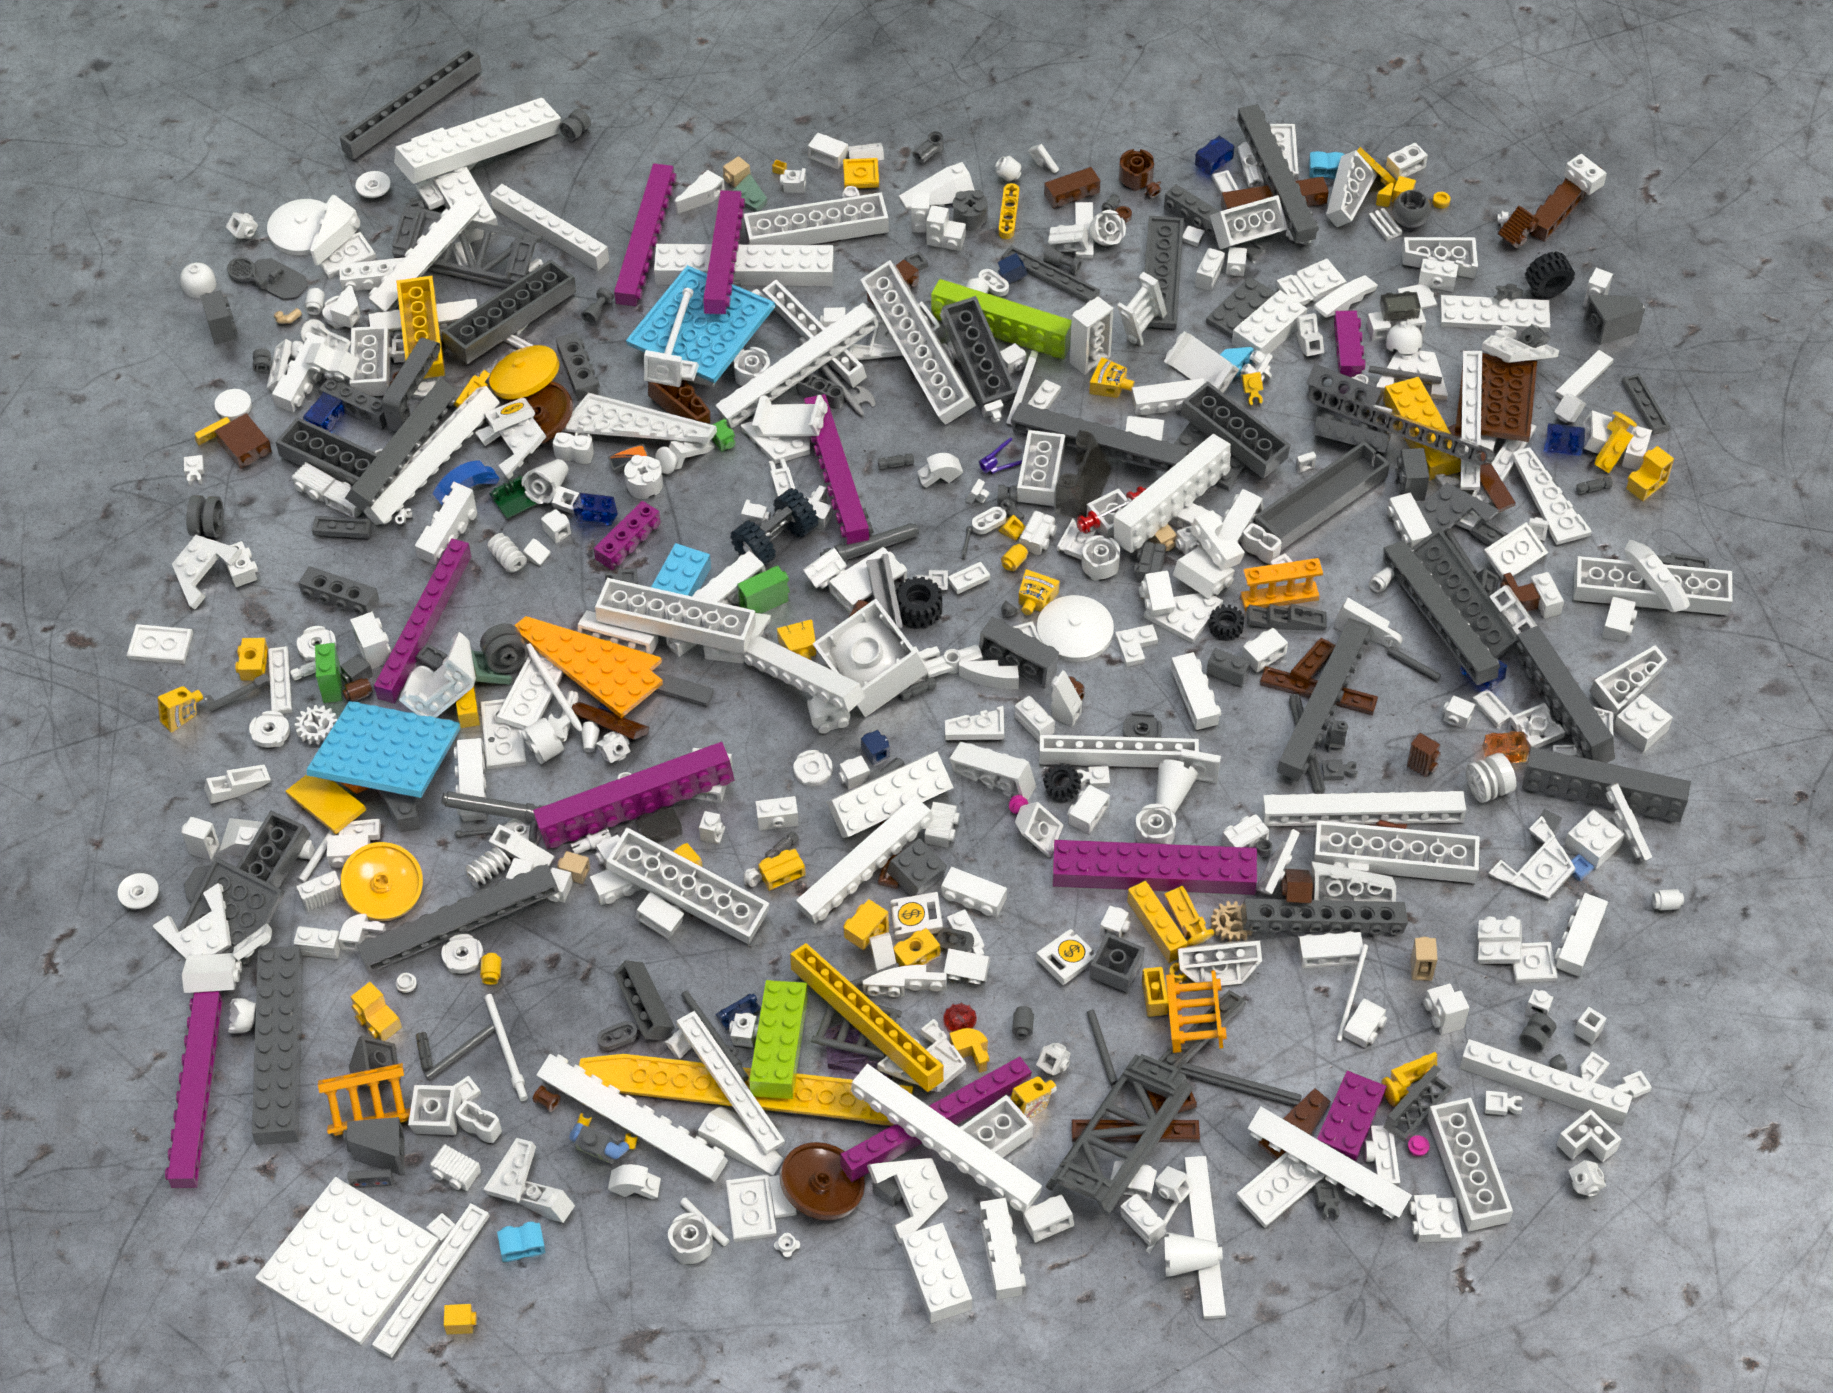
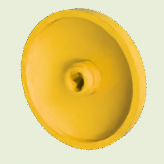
[489,345,560,399]
[341,842,423,921]

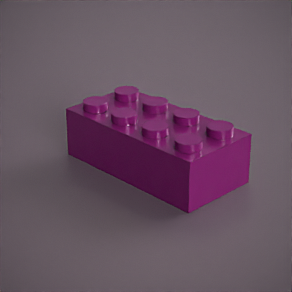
[1317,1070,1387,1162]

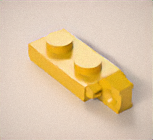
[453,370,490,408]

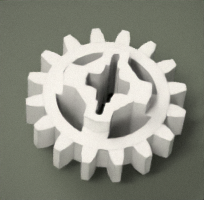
[295,705,337,745]

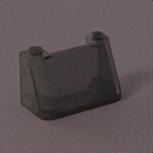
[1055,430,1111,519]

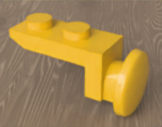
[1595,411,1637,473]
[1164,886,1214,947]
[1381,1052,1437,1107]

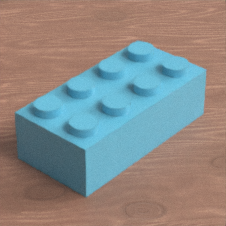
[651,543,711,596]

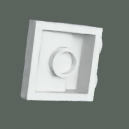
[1478,916,1522,964]
[1409,1194,1462,1242]

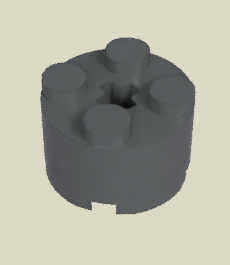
[953,190,988,231]

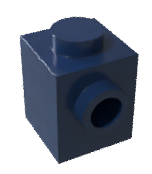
[998,252,1028,284]
[861,729,890,765]

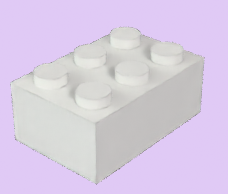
[960,1095,1033,1158]

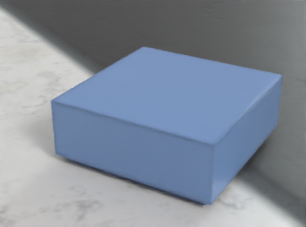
[1571,854,1594,881]

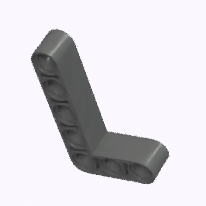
[382,337,440,432]

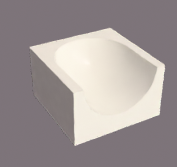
[813,599,929,718]

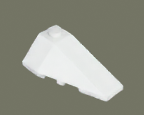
[310,195,360,265]

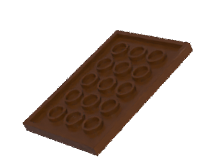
[1455,350,1537,442]

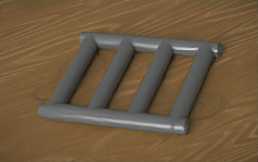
[811,1004,902,1059]

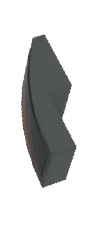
[608,444,650,474]

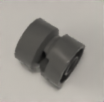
[559,109,591,141]
[1519,1013,1557,1053]

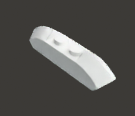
[1624,540,1690,612]

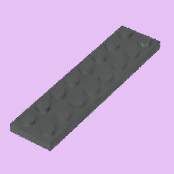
[1145,216,1184,329]
[1412,527,1518,659]

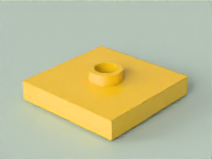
[843,158,879,189]

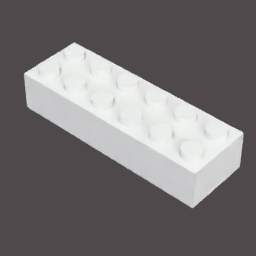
[826,751,954,838]
[1427,1098,1513,1232]

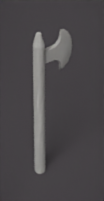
[799,336,876,416]

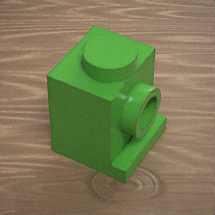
[711,419,736,452]

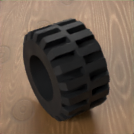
[1525,251,1575,299]
[895,576,942,628]

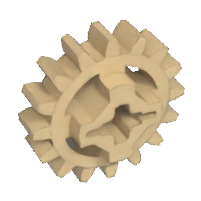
[1211,901,1253,942]

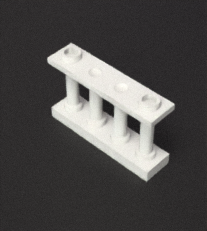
[1117,272,1167,346]

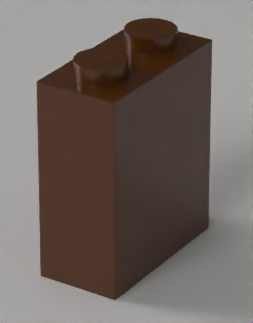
[214,413,272,469]

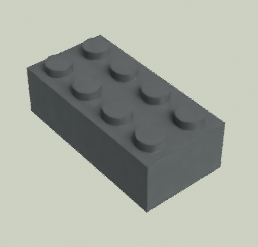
[979,616,1059,689]
[236,810,311,888]

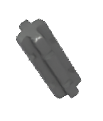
[878,453,914,469]
[1576,477,1613,494]
[899,677,937,700]
[765,831,799,858]
[416,1032,433,1071]

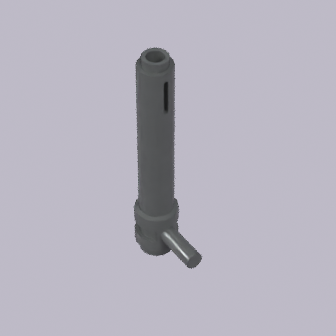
[820,523,919,569]
[441,791,543,843]

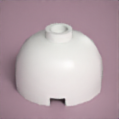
[1090,210,1126,246]
[180,262,217,298]
[1386,321,1423,354]

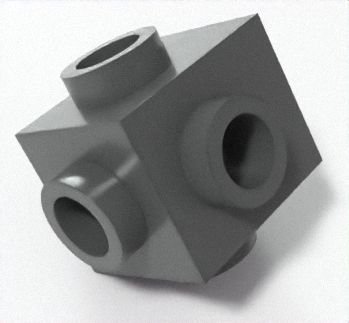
[1518,324,1551,348]

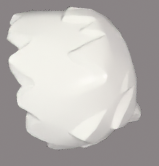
[228,998,256,1034]

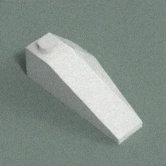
[899,162,975,210]
[698,1106,784,1176]

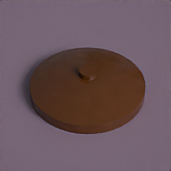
[509,381,573,444]
[780,1142,865,1220]

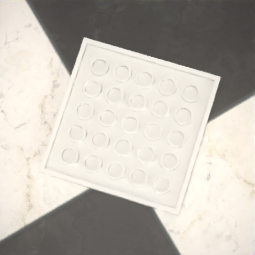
[255,1177,440,1346]

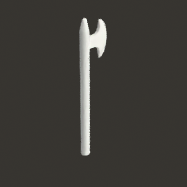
[526,643,582,738]

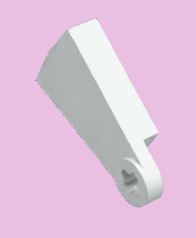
[1334,598,1403,649]

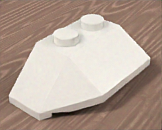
[1178,940,1262,986]

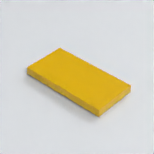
[286,774,366,834]

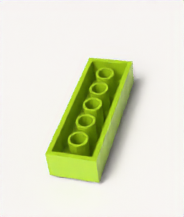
[749,980,808,1099]

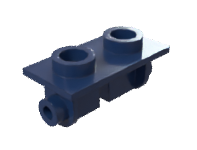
[715,993,761,1030]

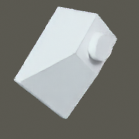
[1015,802,1063,857]
[219,818,263,856]

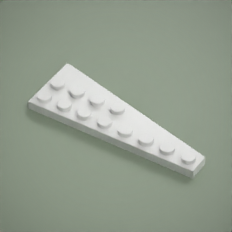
[563,393,717,443]

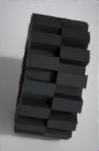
[1209,604,1244,641]
[1043,763,1081,802]

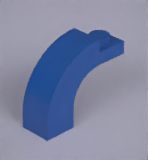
[432,460,500,506]

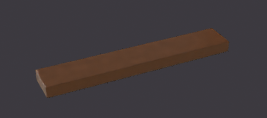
[1447,424,1516,513]
[1260,666,1378,716]
[1071,1119,1200,1142]

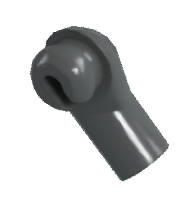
[1001,498,1025,522]

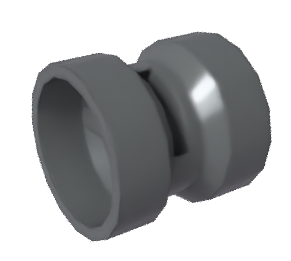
[253,348,271,374]
[997,484,1017,504]

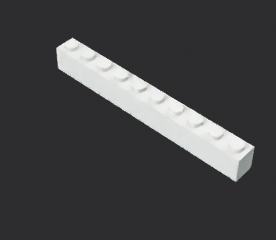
[716,303,879,429]
[363,386,500,525]
[1262,791,1466,826]
[537,1054,728,1182]
[851,1064,1042,1213]

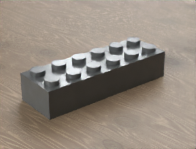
[940,296,1017,411]
[1181,381,1291,479]
[276,417,378,487]

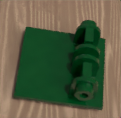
[489,475,538,519]

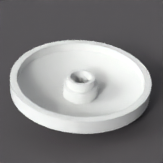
[267,199,326,256]
[1037,595,1114,662]

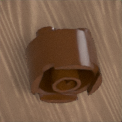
[1119,149,1154,191]

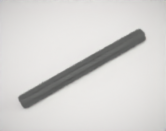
[1289,694,1326,794]
[1179,1063,1302,1106]

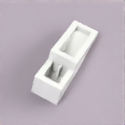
[959,660,1019,689]
[204,765,271,804]

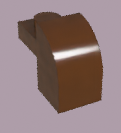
[1500,572,1541,612]

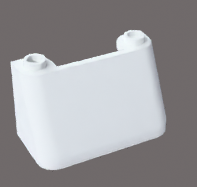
[399,632,476,718]

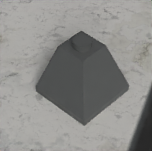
[349,1036,401,1088]

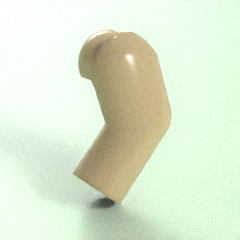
[274,308,302,324]

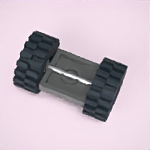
[730,488,819,566]

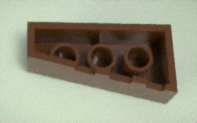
[648,380,711,424]

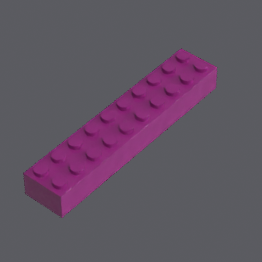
[533,741,735,849]
[1053,840,1257,895]

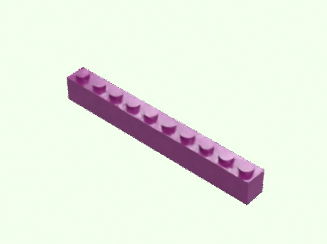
[614,163,677,306]
[703,190,745,314]
[804,394,869,545]
[374,538,472,704]
[165,991,223,1188]
[840,1056,1032,1182]

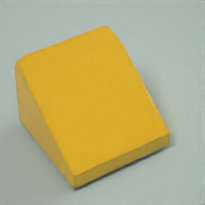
[1376,183,1394,207]
[998,515,1026,541]

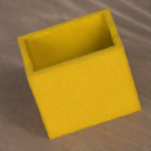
[772,159,787,175]

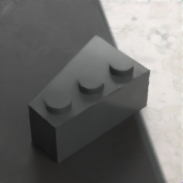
[375,789,420,833]

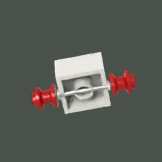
[1076,486,1146,539]

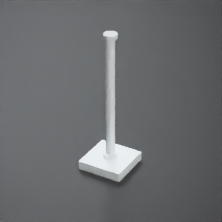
[644,288,694,387]

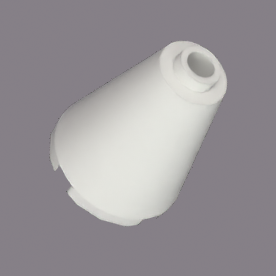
[522,459,568,504]
[1156,759,1198,814]
[1164,1232,1223,1277]

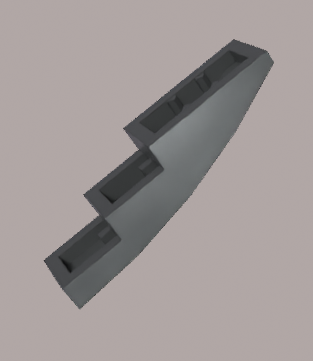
[1246,604,1327,630]

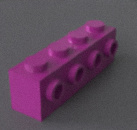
[1334,311,1365,378]
[593,501,661,570]

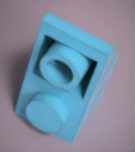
[1220,347,1254,382]

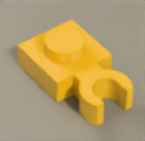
[1241,371,1263,405]

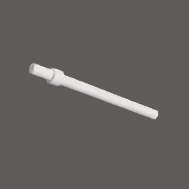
[484,994,528,1101]

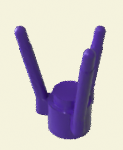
[979,438,1022,474]

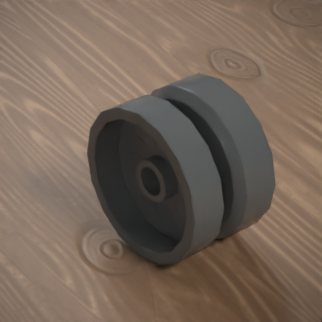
[186,495,224,538]
[480,623,528,673]

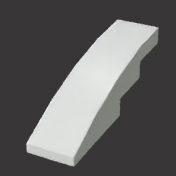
[1313,275,1378,318]

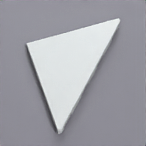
[1006,350,1038,425]

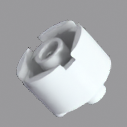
[734,347,770,386]
[624,455,663,499]
[1081,535,1120,581]
[807,696,850,734]
[520,718,564,765]
[1135,804,1176,844]
[668,1213,713,1265]

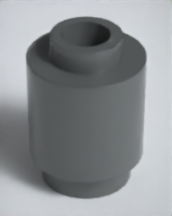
[1012,1006,1034,1039]

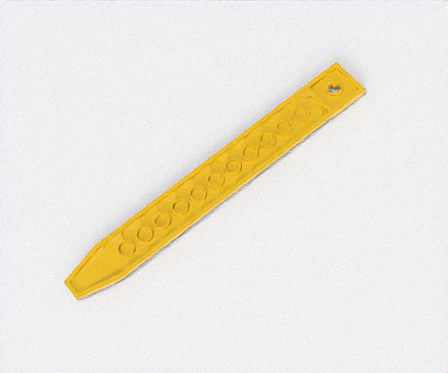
[579,1054,913,1126]

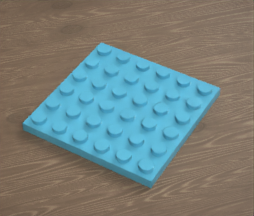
[626,265,776,383]
[307,701,461,798]

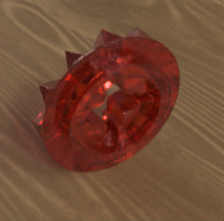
[943,1002,977,1032]

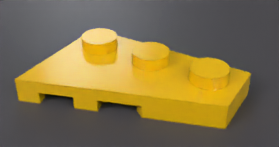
[1357,147,1397,188]

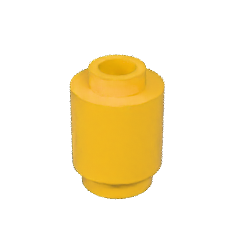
[1001,544,1028,571]
[480,953,502,985]

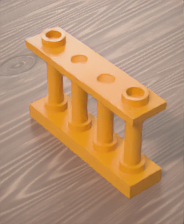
[1240,558,1323,611]
[1166,970,1227,1053]
[318,1063,411,1136]

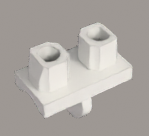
[1240,350,1273,382]

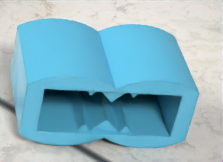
[1308,151,1345,179]
[497,1222,546,1262]

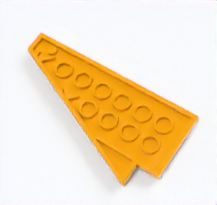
[514,616,663,718]

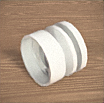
[1465,753,1517,803]

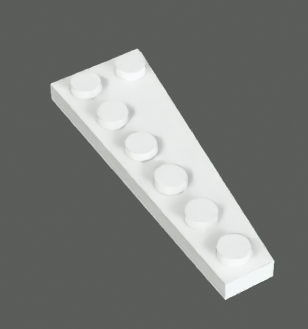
[1512,447,1592,545]

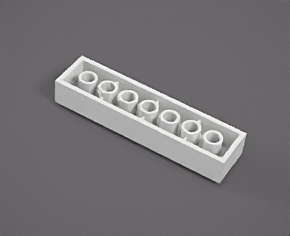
[411,127,498,243]
[743,192,889,245]
[1114,434,1231,553]
[1574,556,1733,615]
[595,578,756,654]
[1313,820,1480,883]
[606,828,769,945]

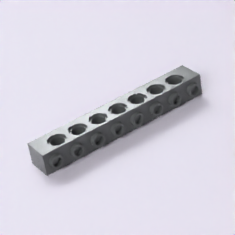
[1241,898,1408,935]

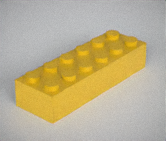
[396,276,445,379]
[1383,377,1461,481]

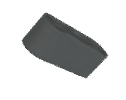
[796,374,844,409]

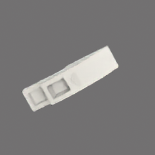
[863,965,947,997]

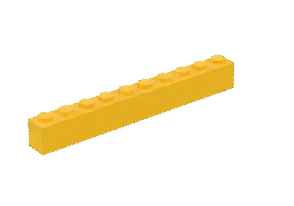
[790,943,944,1092]

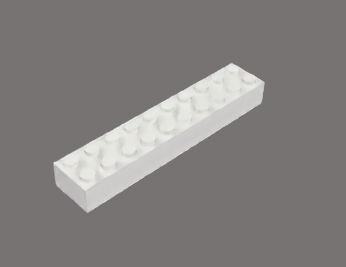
[394,98,561,184]
[654,244,834,286]
[860,260,976,425]

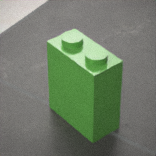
[737,566,790,614]
[315,643,343,703]

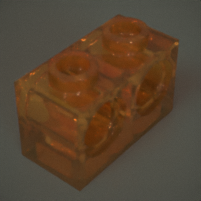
[1483,731,1529,763]

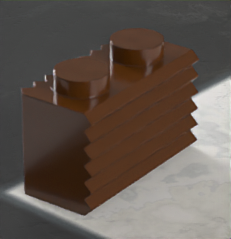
[1498,205,1539,249]
[1407,733,1441,777]

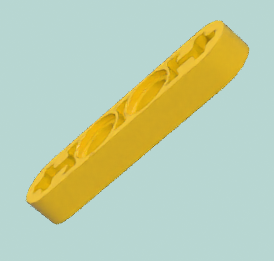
[999,183,1019,239]

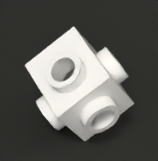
[226,212,258,239]
[1175,526,1204,555]
[596,731,631,763]
[729,1013,759,1048]
[1036,1043,1071,1076]
[1568,1160,1606,1197]

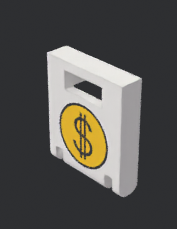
[484,398,535,432]
[890,892,943,939]
[1035,929,1096,985]

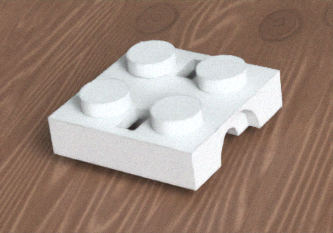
[1510,703,1565,751]

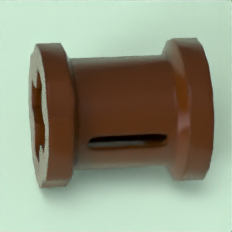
[532,1085,561,1112]

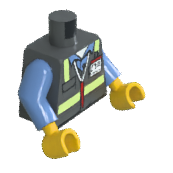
[569,1113,638,1165]

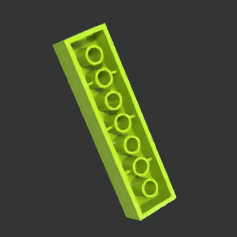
[931,279,1072,359]

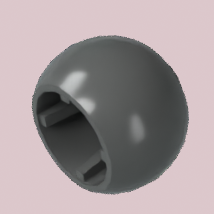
[1392,190,1431,228]

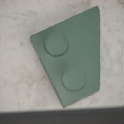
[732,174,767,212]
[471,650,512,685]

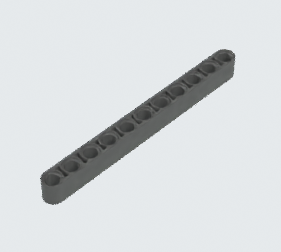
[1309,387,1494,465]

